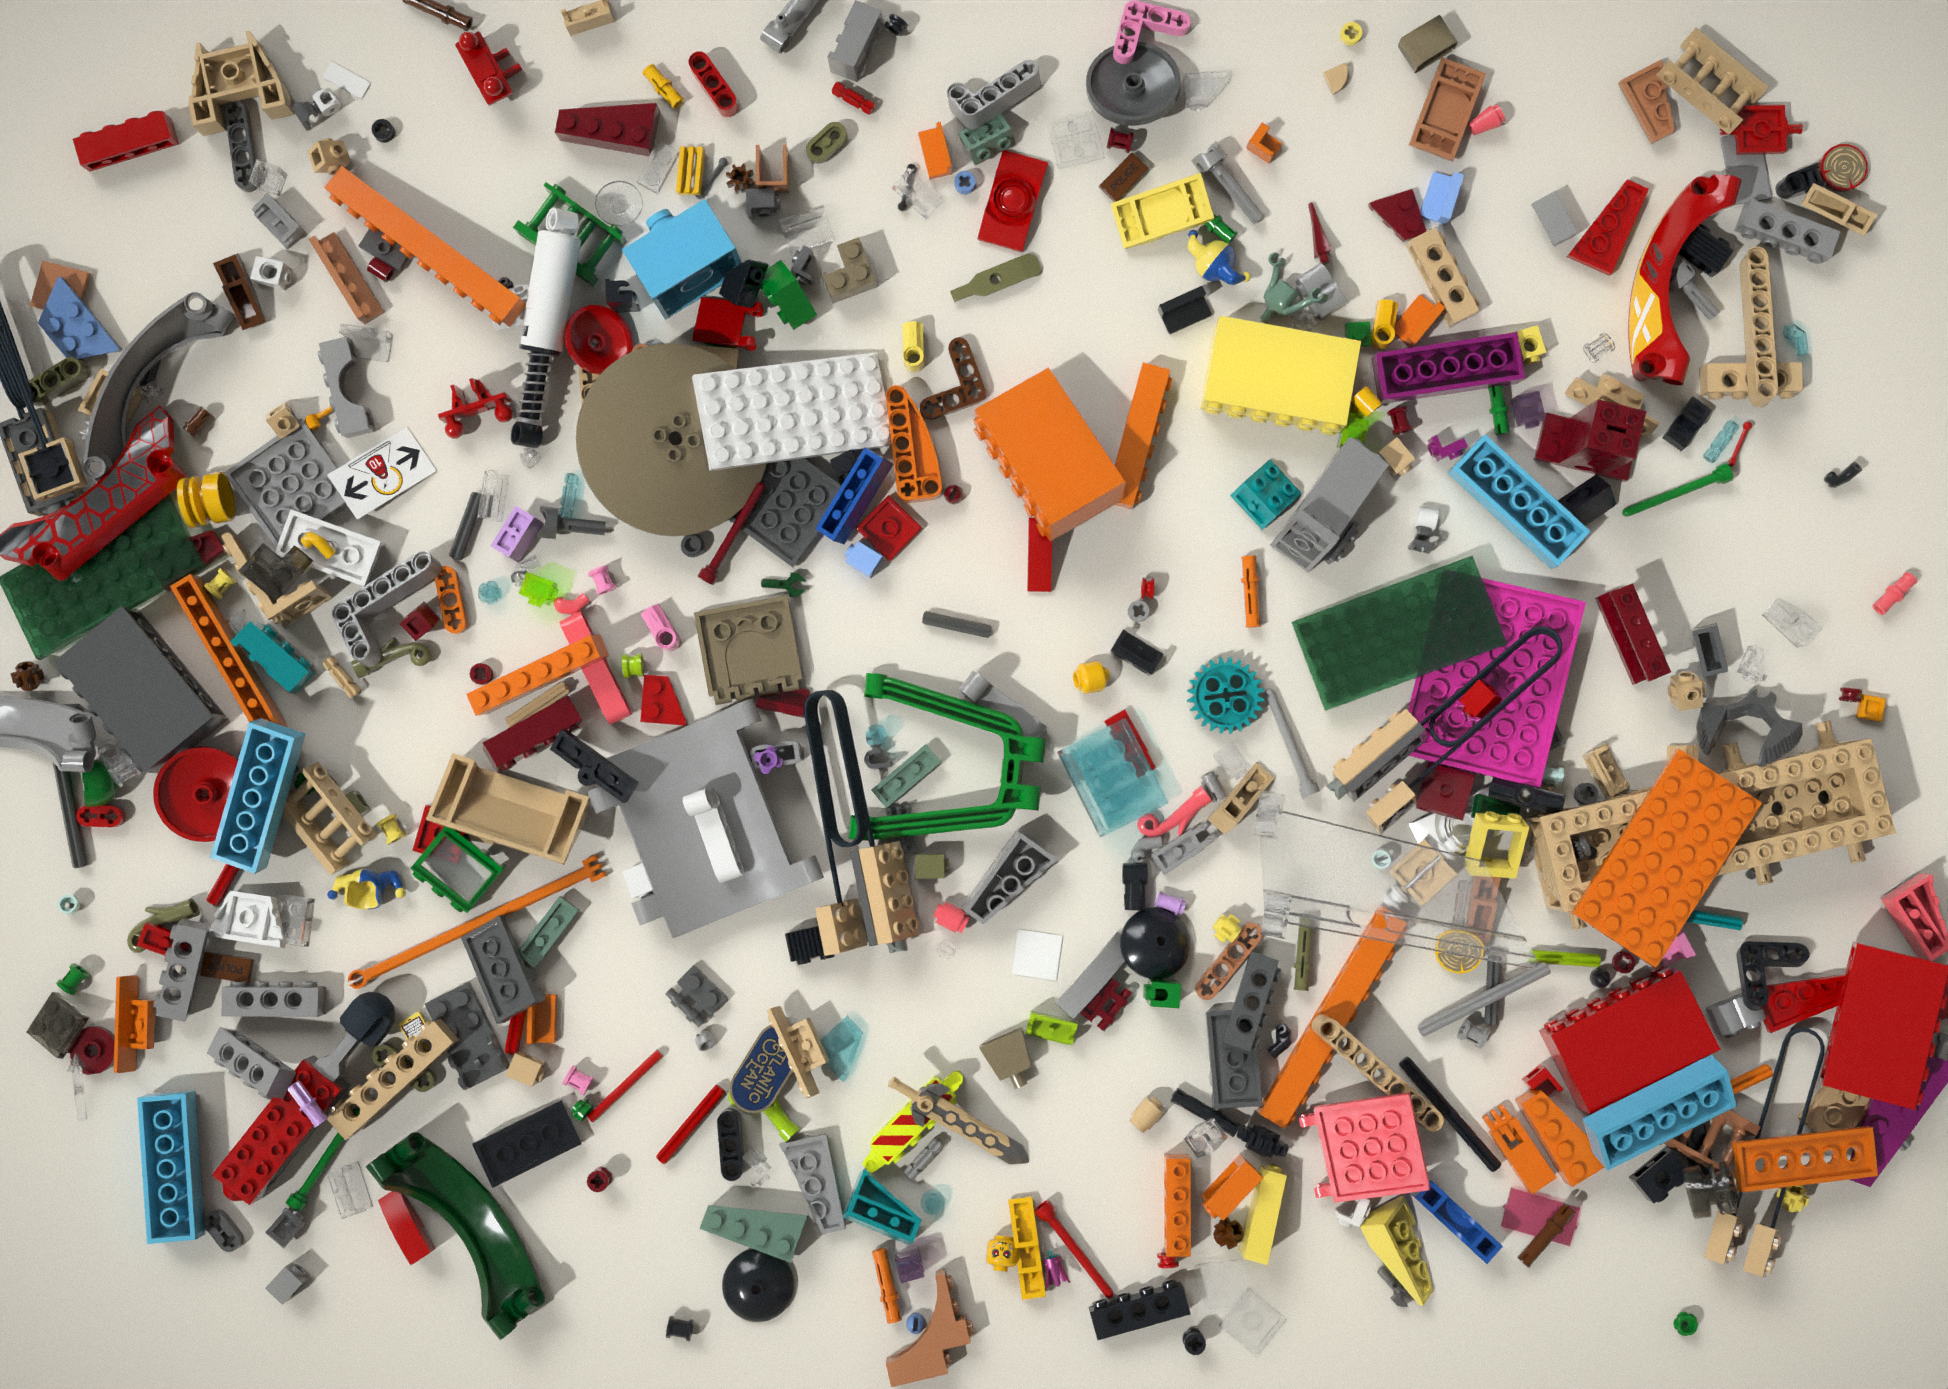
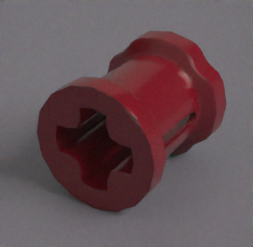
[1106,128,1134,153]
[1387,406,1413,435]
[587,1167,612,1192]

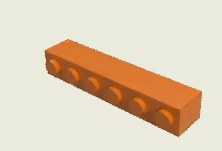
[1114,362,1173,509]
[466,634,610,716]

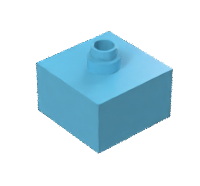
[621,199,742,320]

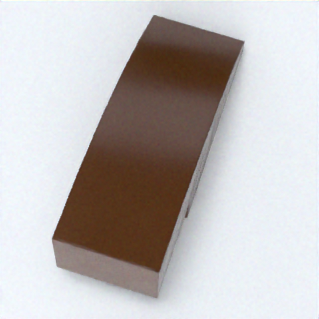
[213,253,265,330]

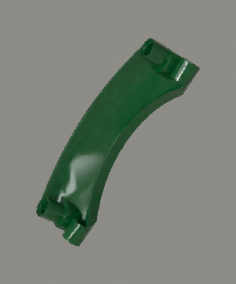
[365,1132,545,1340]

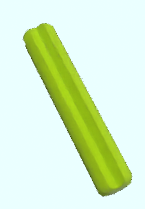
[1529,950,1601,967]

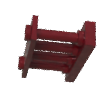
[1595,583,1671,685]

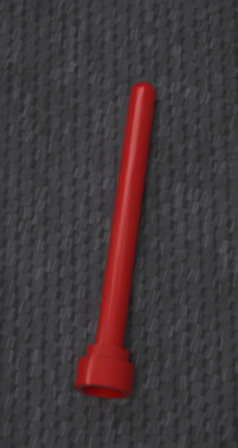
[1034,1199,1114,1298]

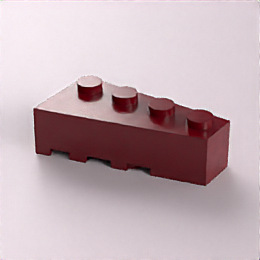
[555,103,660,157]
[483,695,582,773]

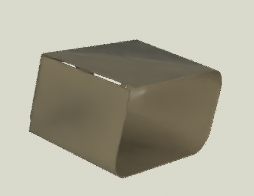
[1398,15,1458,73]

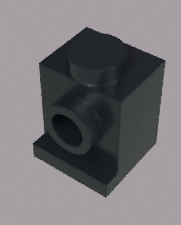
[830,450,856,485]

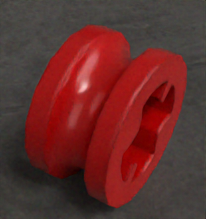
[1141,577,1154,599]
[1157,1252,1179,1268]

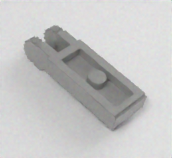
[1151,820,1218,875]

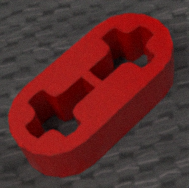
[76,805,126,827]

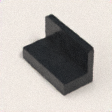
[1158,286,1211,335]
[1558,474,1616,526]

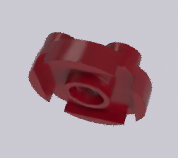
[67,1026,115,1075]

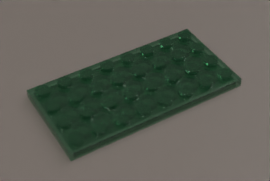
[0,494,206,660]
[1291,556,1507,711]

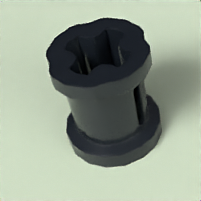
[666,1316,694,1341]
[1182,1328,1206,1355]

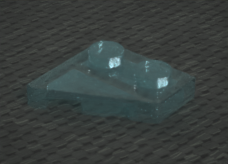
[820,1015,863,1082]

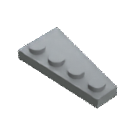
[779,1133,846,1234]

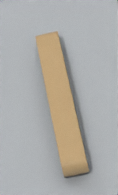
[1740,246,1778,408]
[1312,1014,1444,1132]

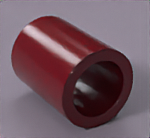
[367,257,395,282]

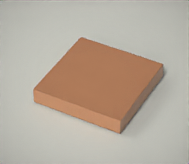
[30,261,91,310]

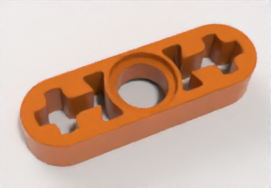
[435,566,468,634]

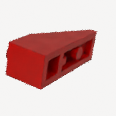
[1027,518,1052,592]

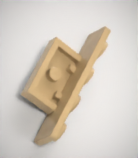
[1565,373,1659,439]
[767,1006,829,1099]

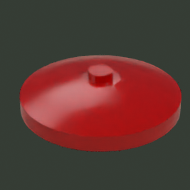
[153,746,238,842]

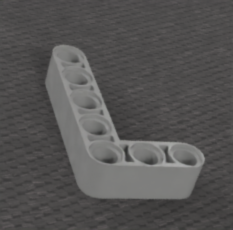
[332,551,442,667]

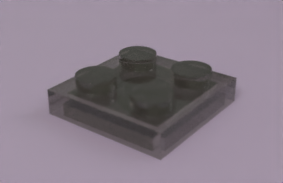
[26,992,89,1059]

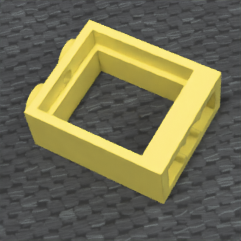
[1463,811,1529,879]

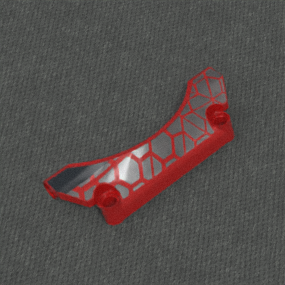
[0,405,187,581]

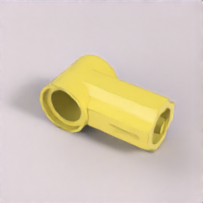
[902,321,925,372]

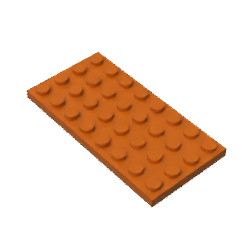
[1571,749,1762,968]

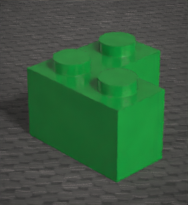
[760,260,817,330]

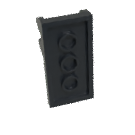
[472,1100,582,1188]

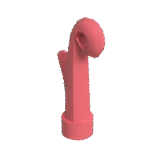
[1137,786,1212,837]

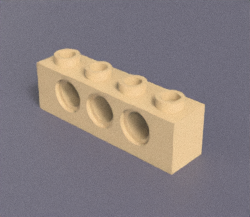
[1406,227,1480,328]
[1699,362,1803,400]

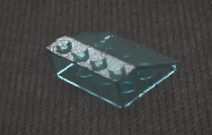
[1057,718,1168,837]

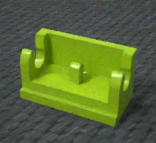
[1025,1011,1078,1046]

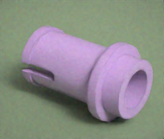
[1155,891,1187,915]

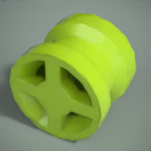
[622,653,645,678]

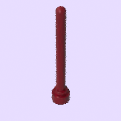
[697,482,765,585]

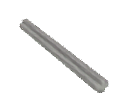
[1418,962,1551,1037]

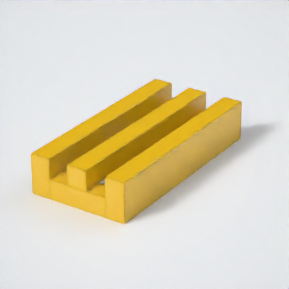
[676,146,705,195]

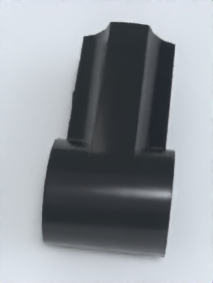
[1122,863,1148,910]

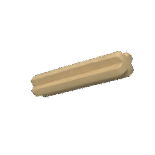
[505,681,570,728]

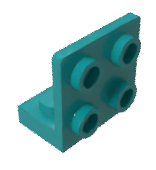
[1230,460,1301,530]

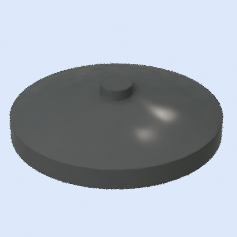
[1086,42,1181,126]

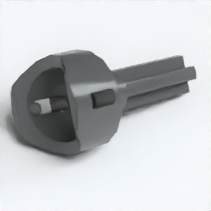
[537,506,606,539]

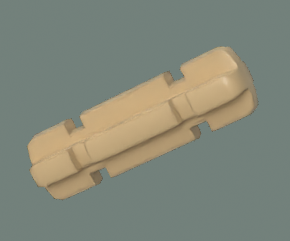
[322,656,361,698]

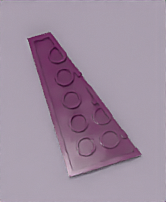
[1849,1056,1948,1187]

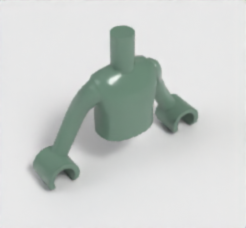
[1260,252,1328,323]

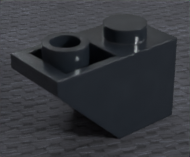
[719,259,769,308]

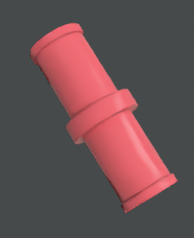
[1872,572,1917,615]

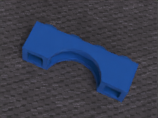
[1410,1179,1503,1264]

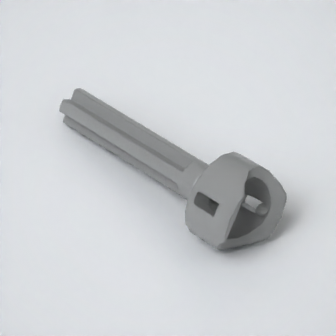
[1192,141,1264,225]

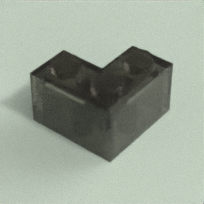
[239,543,314,602]

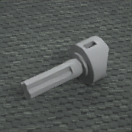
[1669,258,1720,320]

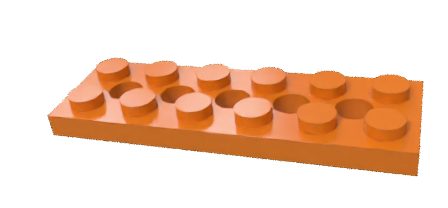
[1732,1126,1878,1192]

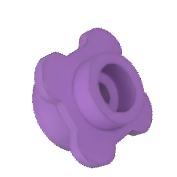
[754,746,783,774]

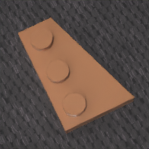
[1618,59,1675,145]

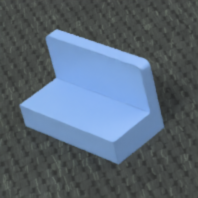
[1420,172,1464,225]

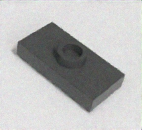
[358,229,409,272]

